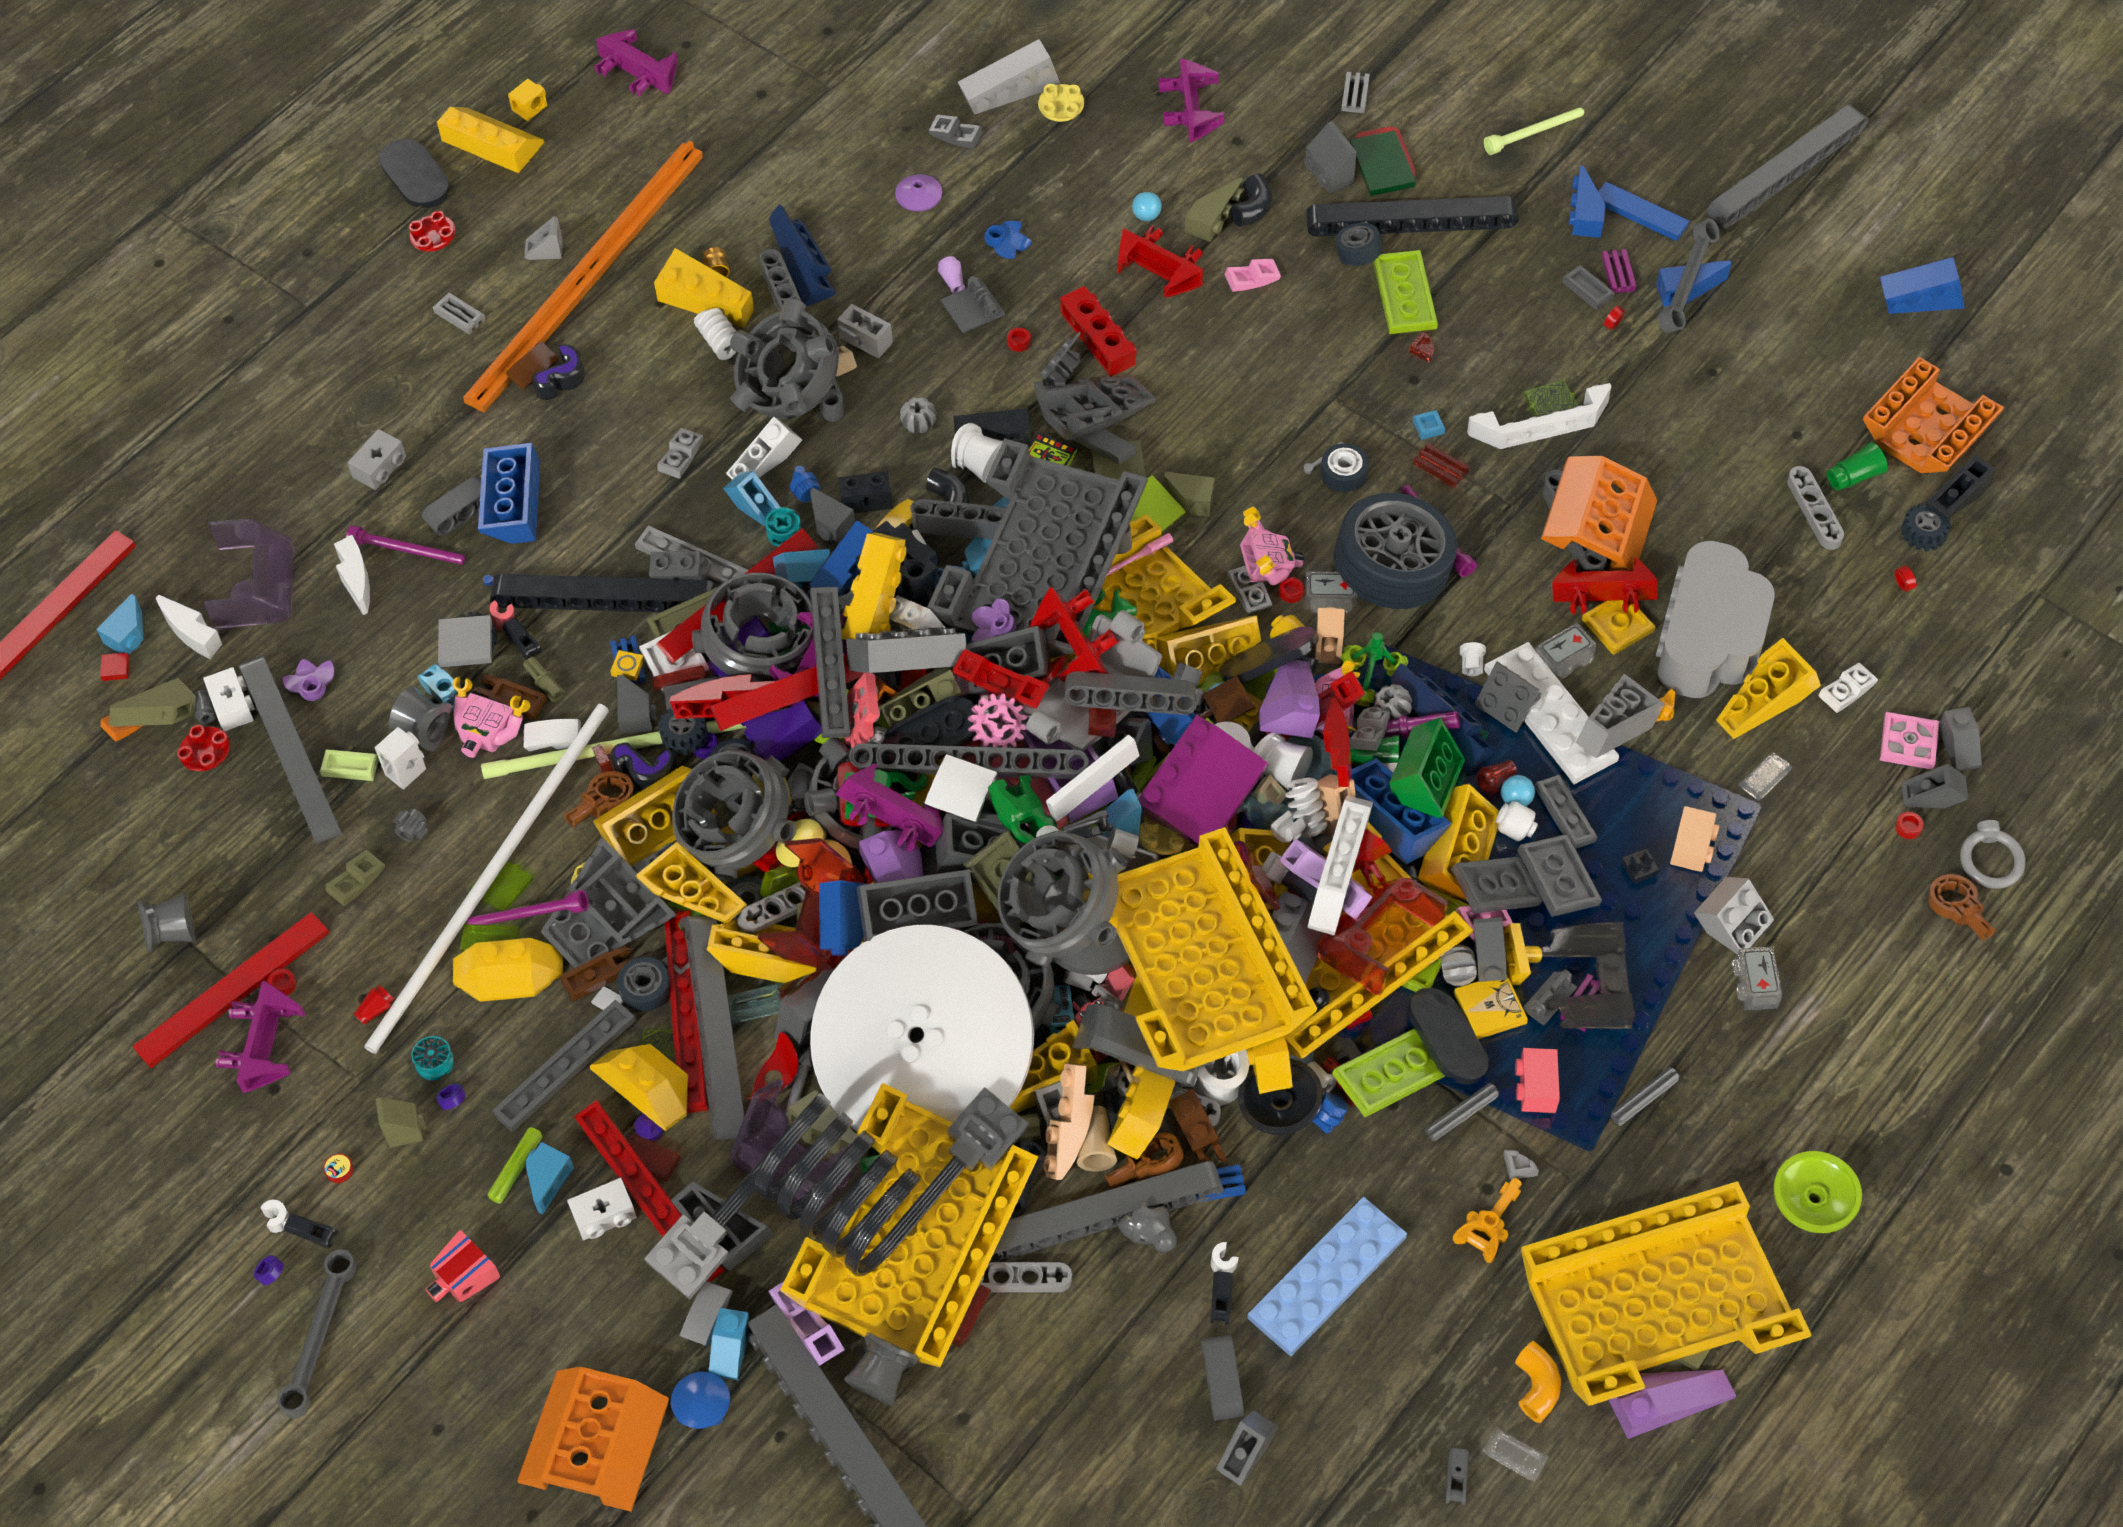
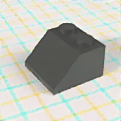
[1304,121,1356,194]

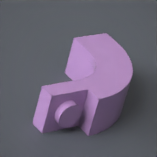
[1279,838,1372,919]

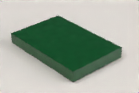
[1350,130,1416,196]

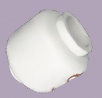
[1495,801,1538,841]

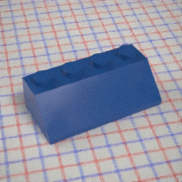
[478,443,540,544]
[1351,758,1451,864]

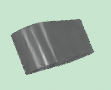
[422,476,481,536]
[1201,1334,1244,1421]

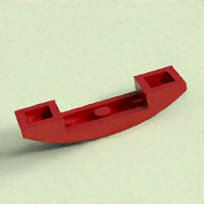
[951,649,1049,709]
[1266,671,1365,742]

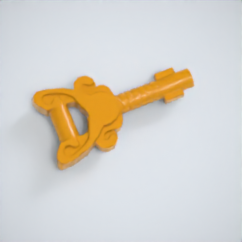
[1453,1178,1522,1263]

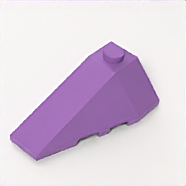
[1259,660,1320,738]
[859,830,924,884]
[1609,1369,1736,1439]

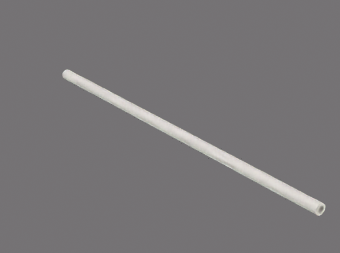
[364,704,609,1054]

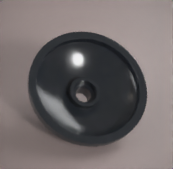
[1238,1058,1323,1135]

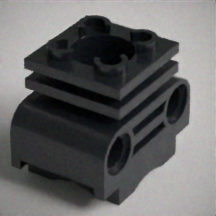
[856,521,939,607]

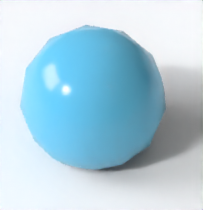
[1132,192,1162,222]
[1501,775,1535,806]

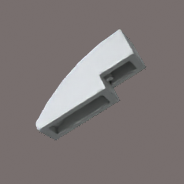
[334,535,370,615]
[156,595,222,660]

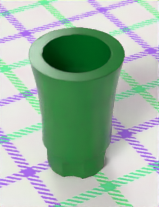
[1826,442,1888,491]
[1351,735,1400,767]

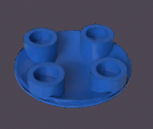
[671,1372,730,1429]

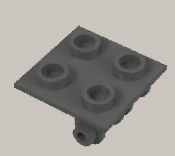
[940,276,1005,333]
[1040,332,1081,385]
[1475,661,1542,733]

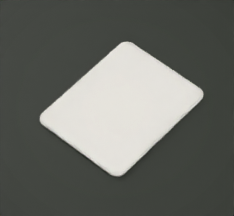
[591,987,623,1010]

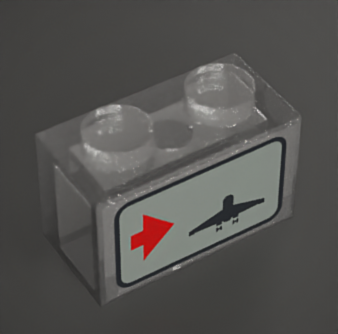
[1304,572,1358,613]
[1535,623,1597,679]
[1732,947,1782,1010]

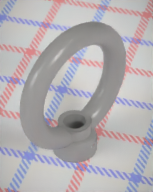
[1960,820,2026,889]

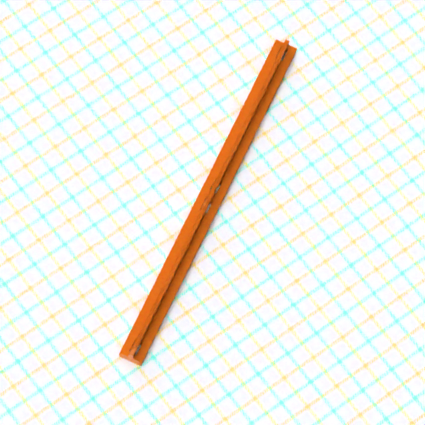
[463,141,703,413]

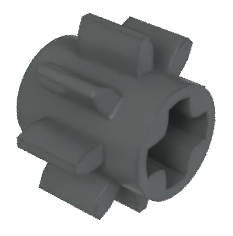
[393,809,428,842]

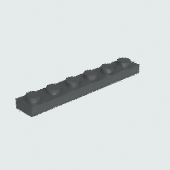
[810,587,850,738]
[492,999,636,1133]

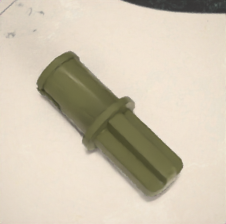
[523,657,565,702]

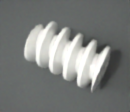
[694,308,737,360]
[1285,778,1328,837]

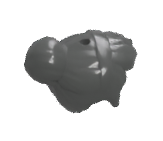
[1118,1201,1177,1253]

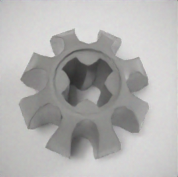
[900,397,937,434]
[1373,684,1412,720]
[1441,945,1477,986]

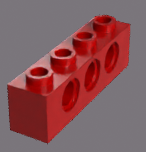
[1060,286,1137,377]

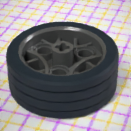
[1333,493,1458,609]

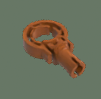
[564,771,634,828]
[1928,874,1995,941]
[1104,1132,1183,1189]

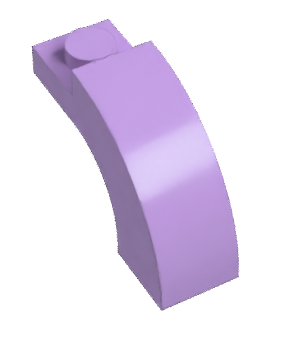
[768,1281,845,1366]

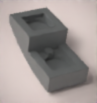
[928,115,983,149]

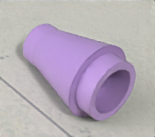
[938,256,965,293]

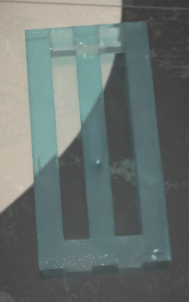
[727,984,782,1024]

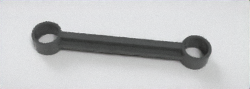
[1658,219,1719,333]
[277,1249,357,1419]

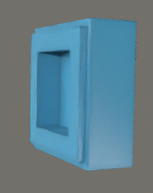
[1413,410,1445,440]

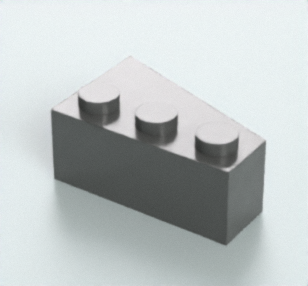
[774,963,840,1057]
[671,1182,775,1272]

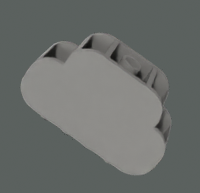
[1656,541,1775,698]

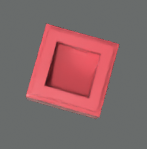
[1105,964,1135,1001]

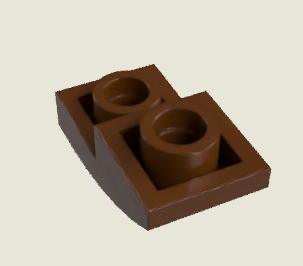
[505,341,559,390]

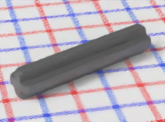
[1610,1067,1680,1126]
[1425,1083,1499,1141]

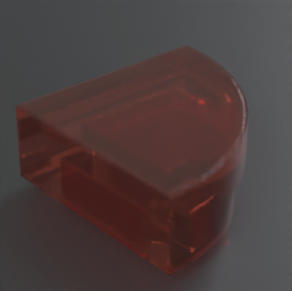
[1409,331,1434,363]
[591,744,613,773]

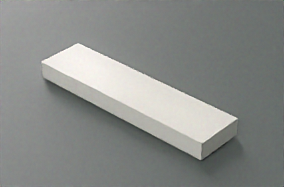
[1046,735,1140,822]

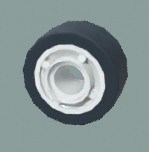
[1320,443,1369,492]

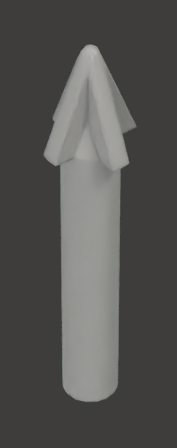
[782,1047,812,1125]

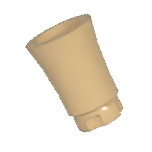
[1077,1105,1117,1172]

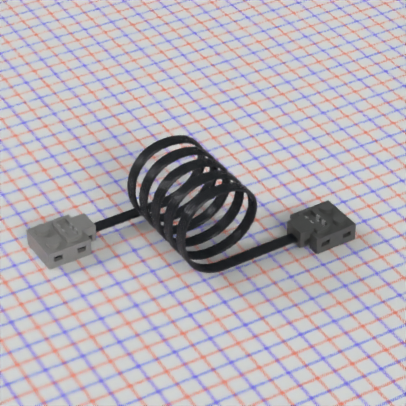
[644,1087,1029,1300]

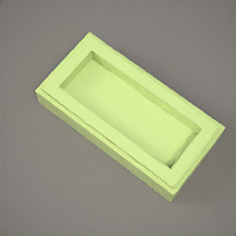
[320,749,379,781]

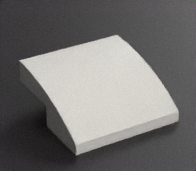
[925,754,997,823]

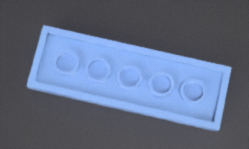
[1247,1197,1407,1356]

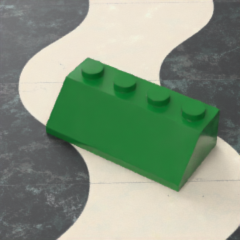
[1389,717,1465,818]

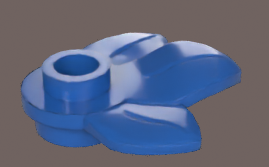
[984,221,1031,259]

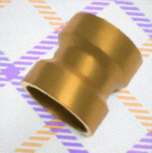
[703,247,730,278]

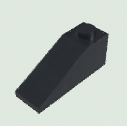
[953,408,1031,447]
[1926,454,1996,519]

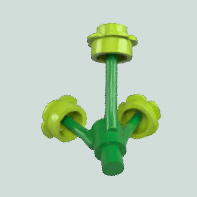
[1341,632,1408,707]

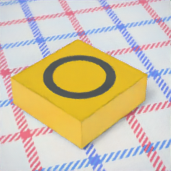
[610,650,644,681]

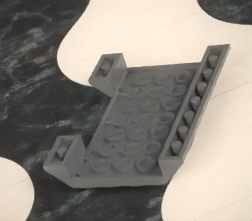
[927,438,1148,658]

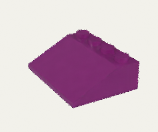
[1138,715,1269,846]

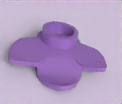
[971,598,1016,642]
[283,659,334,701]

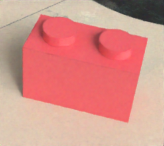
[1515,1048,1560,1113]

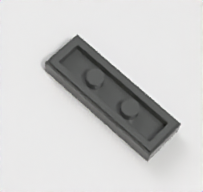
[1071,429,1137,464]
[1534,775,1597,849]

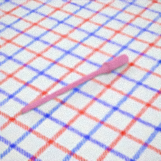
[1107,533,1173,576]

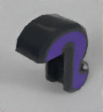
[532,344,585,400]
[611,743,677,790]

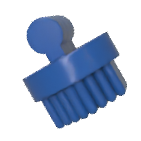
[790,466,821,502]
[1313,1092,1347,1134]

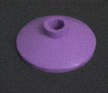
[895,174,942,212]

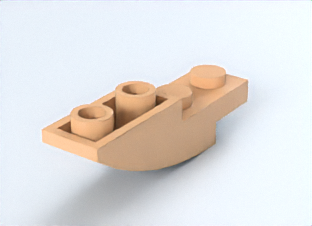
[1043,1063,1094,1180]

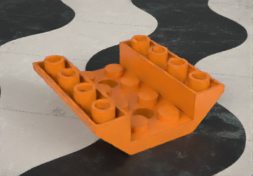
[1863,357,2004,473]
[1541,456,1657,571]
[517,1367,669,1512]

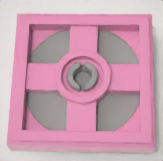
[1880,712,1939,770]

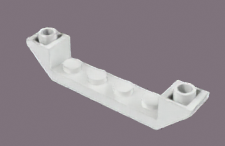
[1467,383,1611,449]
[1307,795,1373,935]

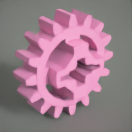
[968,694,1027,748]

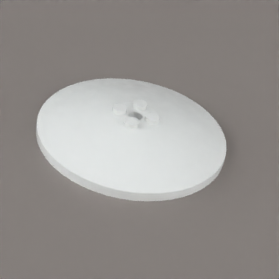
[810,925,1034,1132]

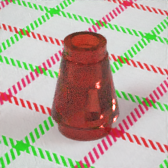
[1476,760,1517,792]

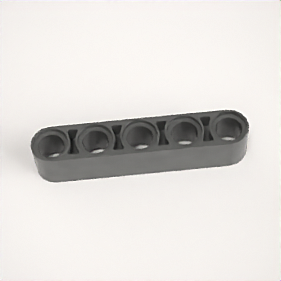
[1543,470,1607,572]
[1065,671,1197,715]

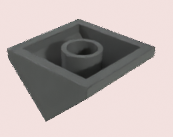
[1092,717,1153,766]

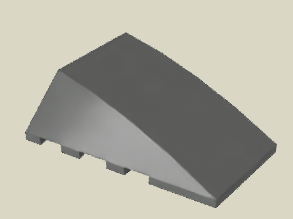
[1034,376,1156,441]
[541,837,677,968]

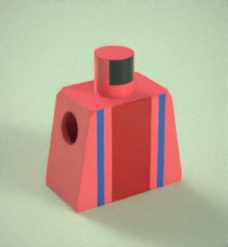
[425,1230,500,1302]

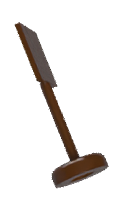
[1151,676,1255,759]

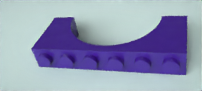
[707,616,822,762]

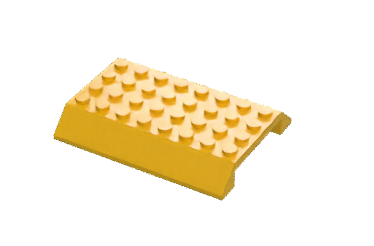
[1050,514,1236,672]
[1285,822,1473,1059]
[1079,827,1317,1071]
[780,1083,1038,1367]
[1521,1181,1811,1406]

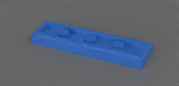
[1598,182,1689,241]

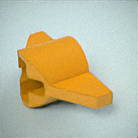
[1656,689,1675,722]

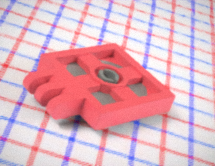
[843,673,880,748]

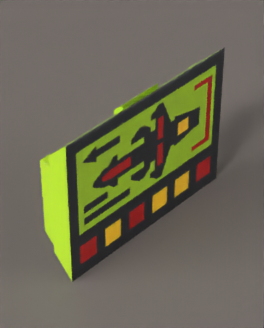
[1029,432,1077,466]

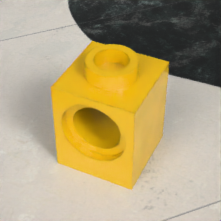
[508,79,547,121]

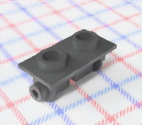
[1523,970,1577,1026]

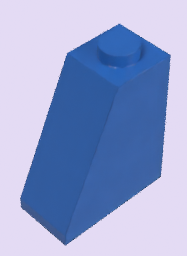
[819,880,868,956]

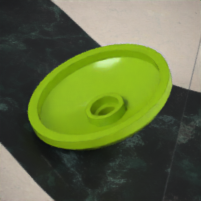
[1773,1151,1862,1233]

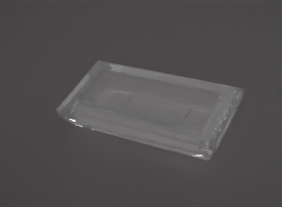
[1738,752,1793,801]
[1482,1427,1549,1483]

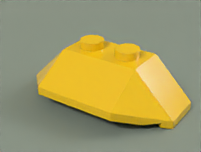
[707,918,820,983]
[453,938,564,1002]
[590,1044,688,1131]

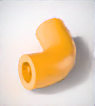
[1515,1341,1562,1423]

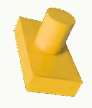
[1503,923,1542,985]

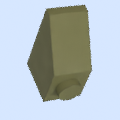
[1164,472,1215,517]
[376,1097,427,1148]

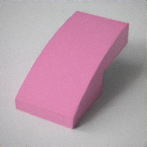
[1225,259,1281,292]

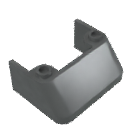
[1072,1001,1199,1087]

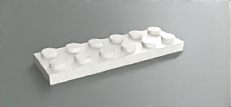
[1484,642,1619,784]

